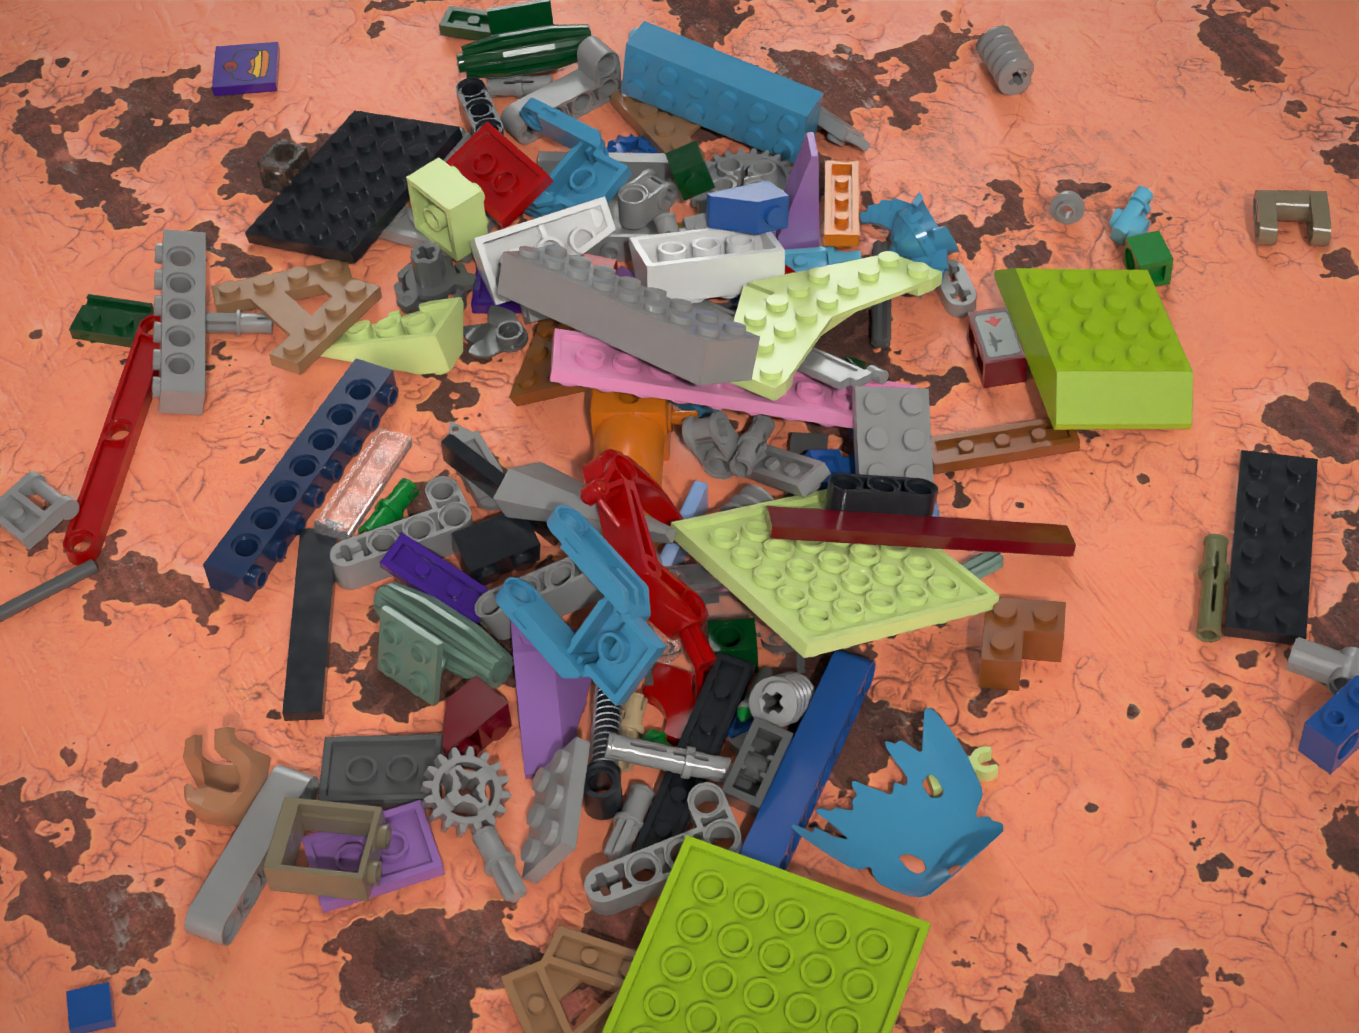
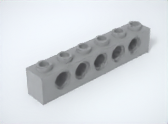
[152,229,206,415]

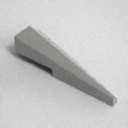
[493,462,677,544]

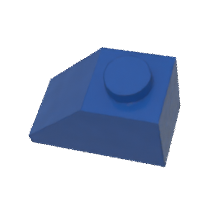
[707,180,789,234]

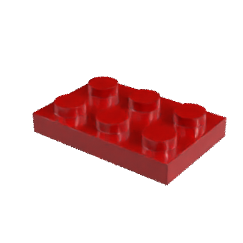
[446,122,554,229]

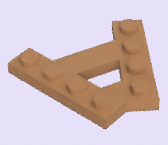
[610,90,705,159]
[211,260,382,375]
[501,925,637,1033]

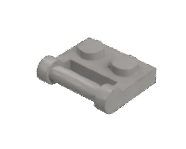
[0,471,79,550]

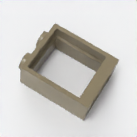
[263,797,392,901]

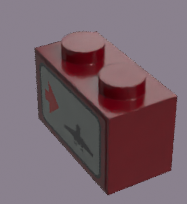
[966,307,1029,388]

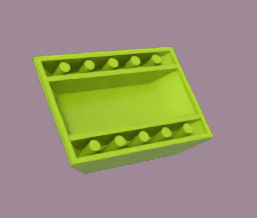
[994,268,1193,430]

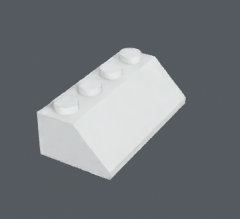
[629,228,785,303]

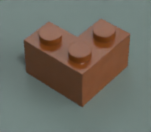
[979,597,1066,691]

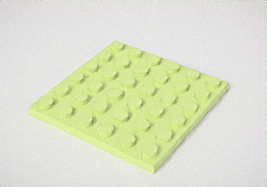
[670,489,1000,658]

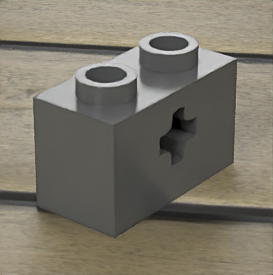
[722,717,793,817]

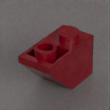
[442,676,512,759]

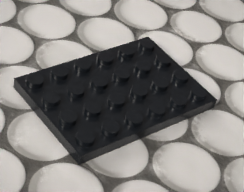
[245,110,463,263]

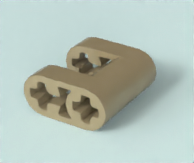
[1253,190,1331,246]

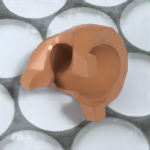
[183,727,271,827]

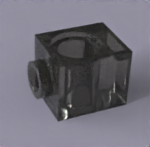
[257,138,310,193]

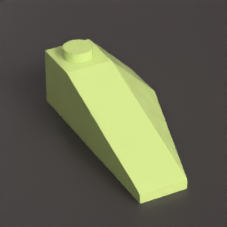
[320,297,464,375]

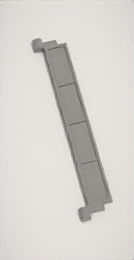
[692,299,889,390]

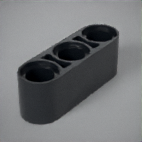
[456,78,504,137]
[823,473,938,516]

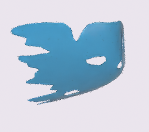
[791,708,1004,898]

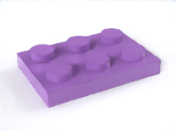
[302,800,445,913]

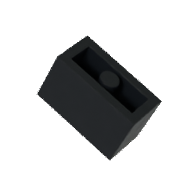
[452,513,541,585]

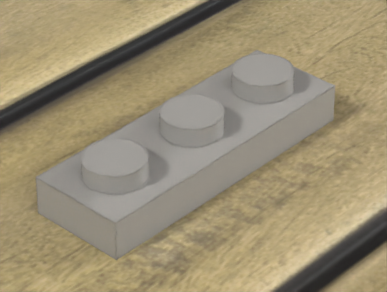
[745,444,831,498]

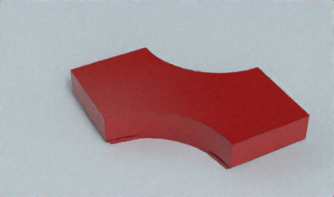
[643,662,696,746]

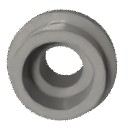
[1050,191,1085,224]

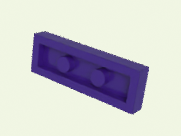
[380,533,489,625]

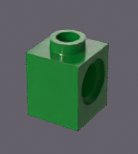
[1123,230,1174,287]

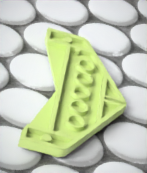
[730,251,942,401]

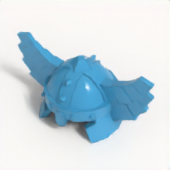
[859,191,959,298]

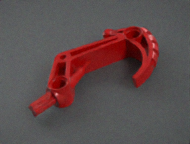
[580,449,717,671]

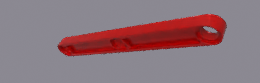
[63,314,160,566]

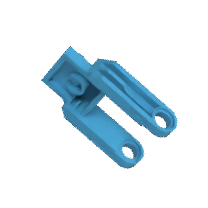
[519,98,632,219]
[495,505,667,706]

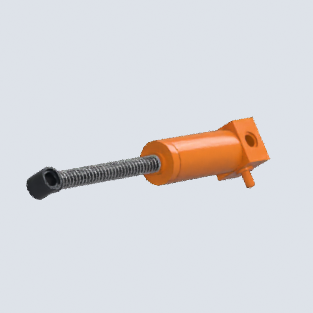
[582,388,698,820]

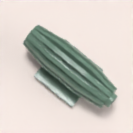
[373,581,514,707]

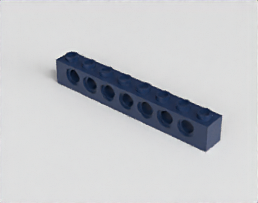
[203,358,399,602]

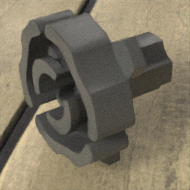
[394,242,477,314]

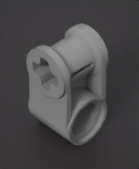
[618,169,679,230]
[682,411,740,480]

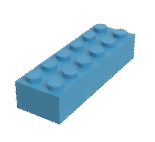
[621,21,823,164]

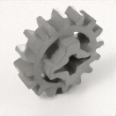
[419,746,511,838]

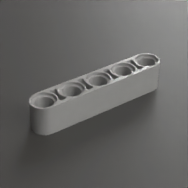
[474,549,663,640]
[184,765,319,946]

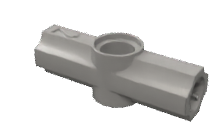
[1286,637,1359,695]

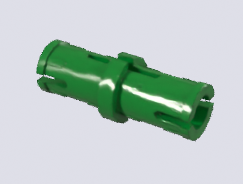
[358,478,420,534]

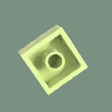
[406,157,489,262]

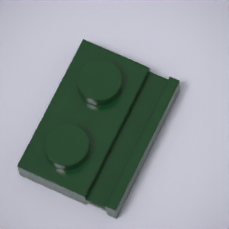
[69,294,153,348]

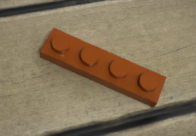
[931,418,1080,474]

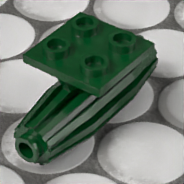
[456,0,592,78]

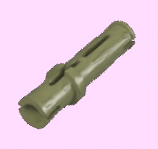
[1196,534,1230,643]

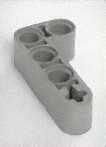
[500,36,622,145]
[330,476,473,590]
[584,782,742,916]

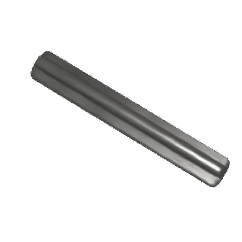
[871,240,891,349]

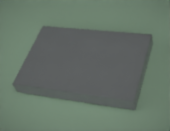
[318,734,444,811]

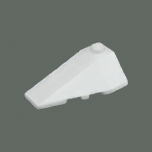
[469,196,616,305]

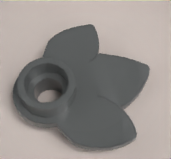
[463,305,528,358]

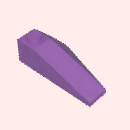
[771,132,819,250]
[511,622,593,779]

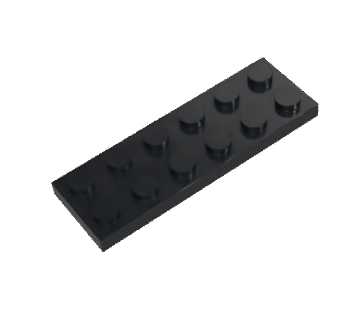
[1224,450,1318,645]

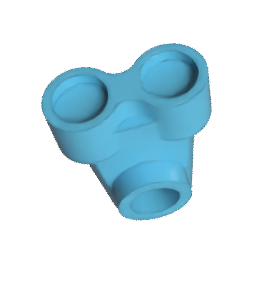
[1109,186,1154,245]

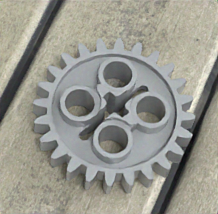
[690,148,793,214]

